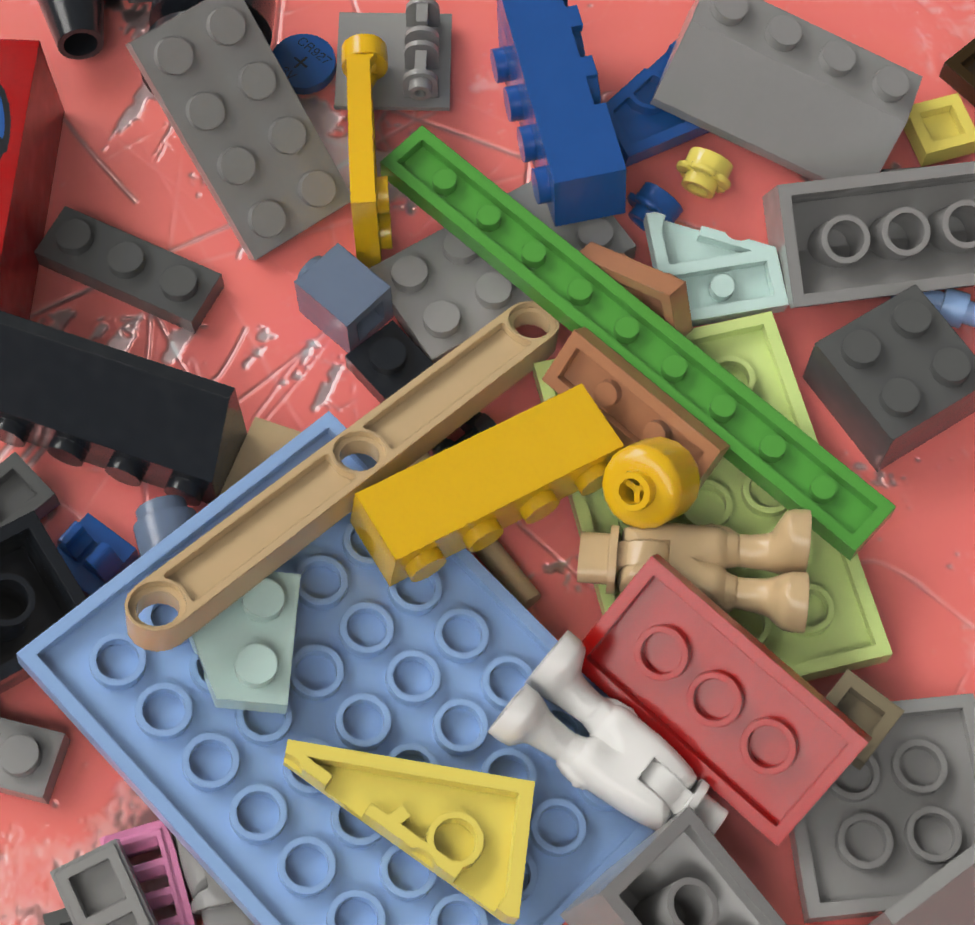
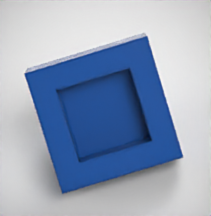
[56,513,140,598]

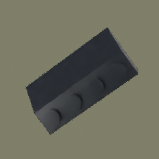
[0,311,247,506]

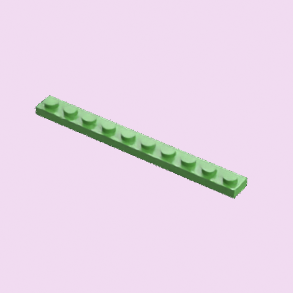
[380,125,896,560]

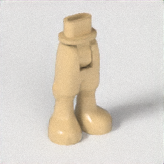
[577,509,812,633]

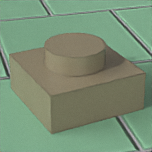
[825,669,904,770]

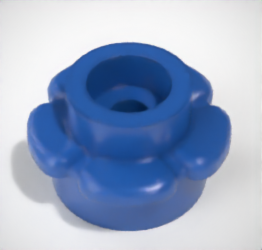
[627,182,683,231]

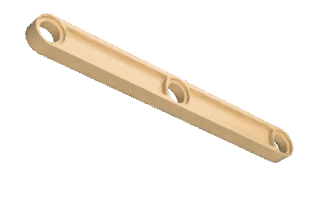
[124,301,560,652]

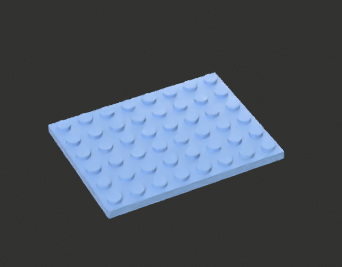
[16,411,697,925]

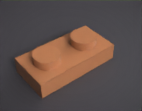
[579,242,693,336]

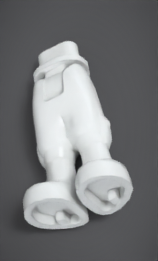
[487,630,729,835]

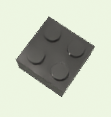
[803,284,975,472]

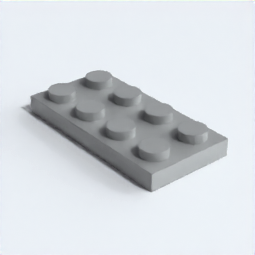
[125,0,351,260]
[369,181,636,363]

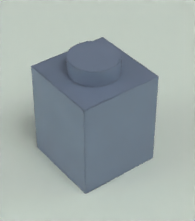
[294,243,393,353]

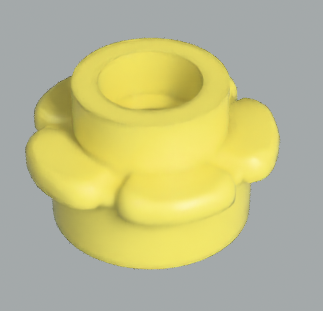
[676,147,733,199]

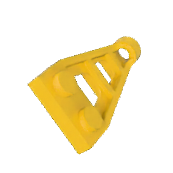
[341,34,393,268]

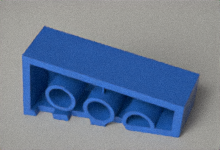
[490,0,627,227]

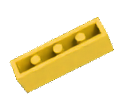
[350,383,624,586]

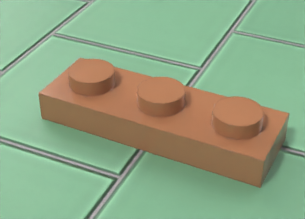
[542,327,730,489]

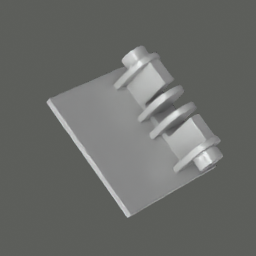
[334,0,452,111]

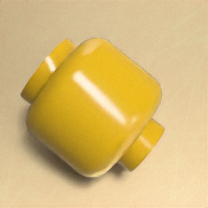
[602,437,701,529]

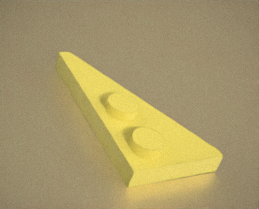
[283,739,535,925]

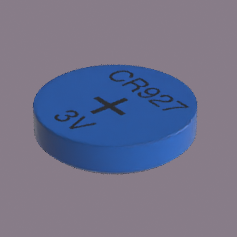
[273,34,336,95]

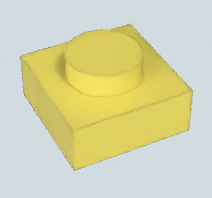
[904,93,975,167]

